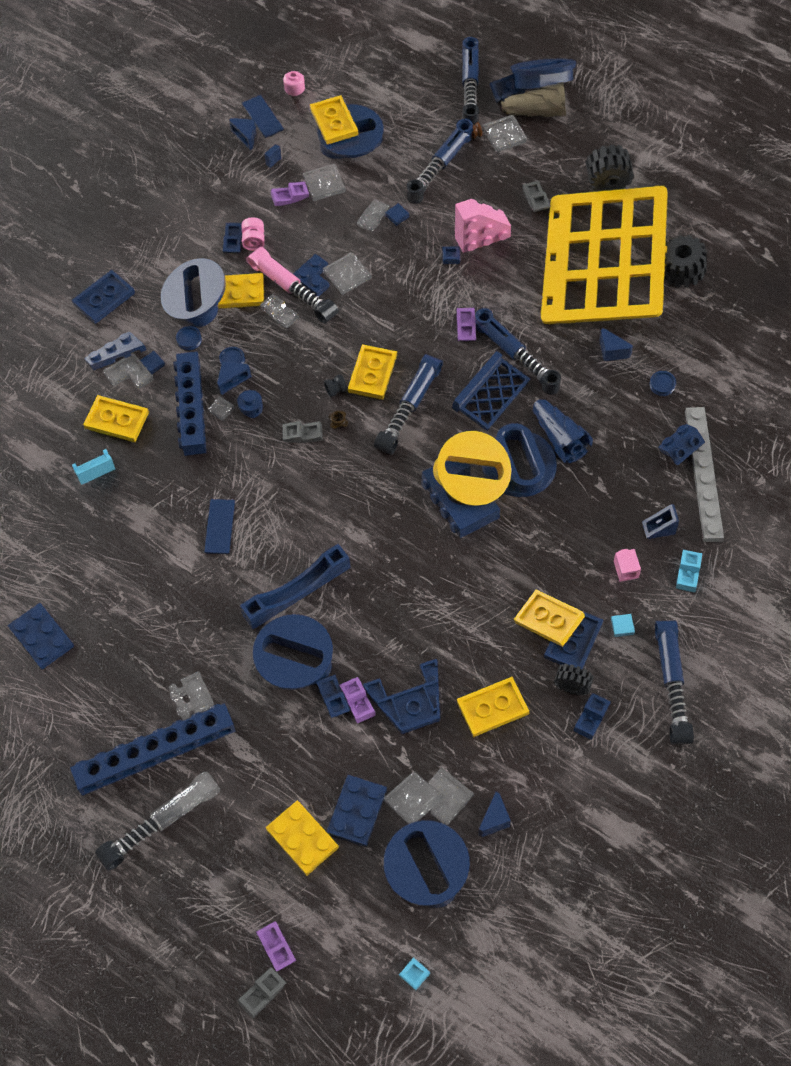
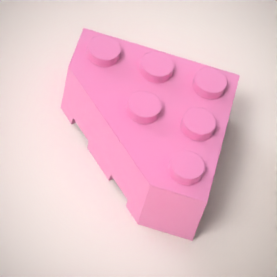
[455,199,511,253]

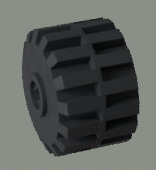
[586,145,634,192]
[664,235,707,288]

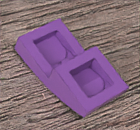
[271,182,309,206]
[457,308,476,341]
[340,677,376,723]
[257,921,296,972]

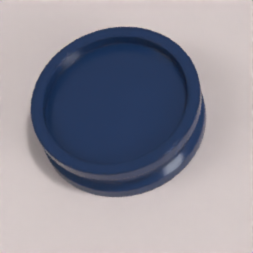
[176,326,202,351]
[219,347,245,365]
[649,371,676,396]

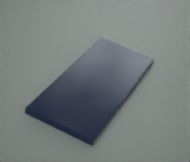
[242,95,284,138]
[204,499,235,554]

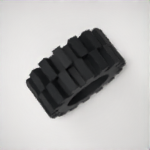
[554,664,594,696]

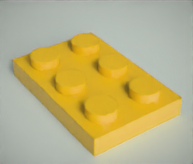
[310,95,358,144]
[218,273,264,308]
[348,344,397,400]
[83,395,149,442]
[514,590,585,647]
[457,677,529,737]
[265,800,339,876]

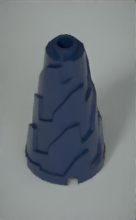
[533,400,593,463]

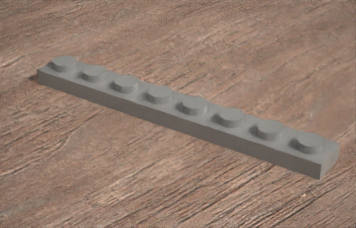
[685,407,724,542]

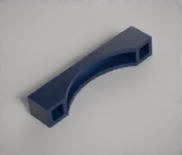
[240,544,350,629]

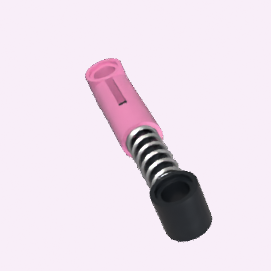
[247,247,339,324]

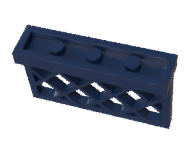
[451,351,530,431]

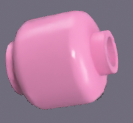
[283,71,305,96]

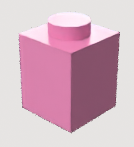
[614,549,641,582]

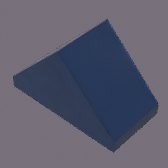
[229,118,256,150]
[599,328,633,361]
[217,362,251,395]
[642,504,679,539]
[478,792,511,837]

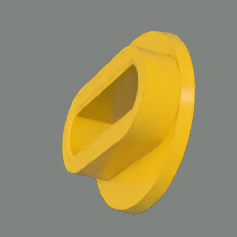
[433,431,511,506]

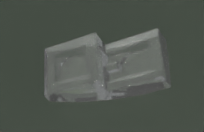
[357,199,390,231]
[260,294,299,329]

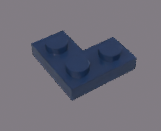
[293,254,330,297]

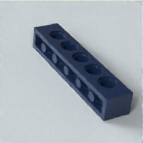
[173,351,206,456]

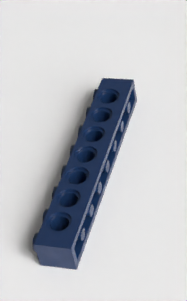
[70,704,236,796]

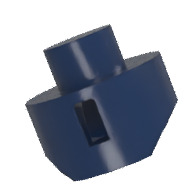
[237,390,263,418]

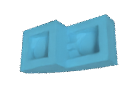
[676,550,702,592]

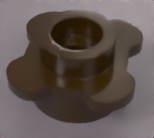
[328,411,348,429]

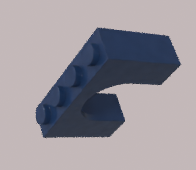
[421,461,500,538]

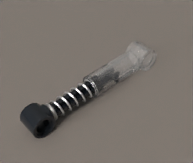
[95,772,220,871]

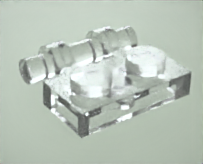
[168,671,214,721]

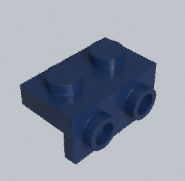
[490,74,527,102]
[658,424,705,465]

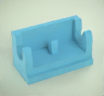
[72,449,115,485]

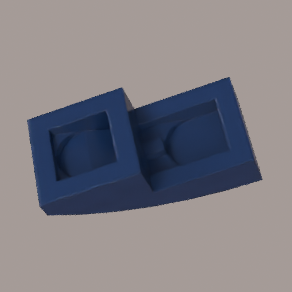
[223,223,242,253]
[316,675,350,718]
[573,693,610,740]

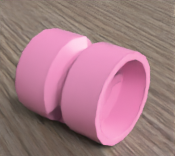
[241,217,264,251]

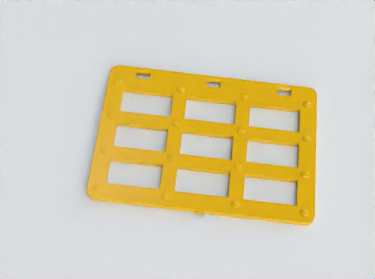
[541,186,668,324]

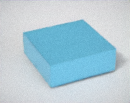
[611,614,635,637]
[399,958,430,991]

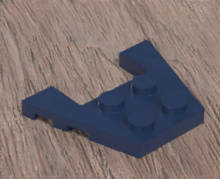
[363,659,440,734]

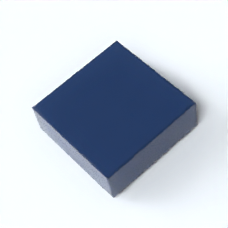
[264,144,282,168]
[385,203,409,226]
[442,246,460,264]
[140,351,165,375]

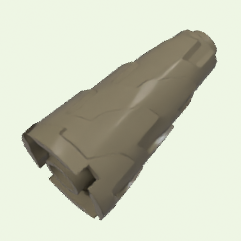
[502,82,566,117]

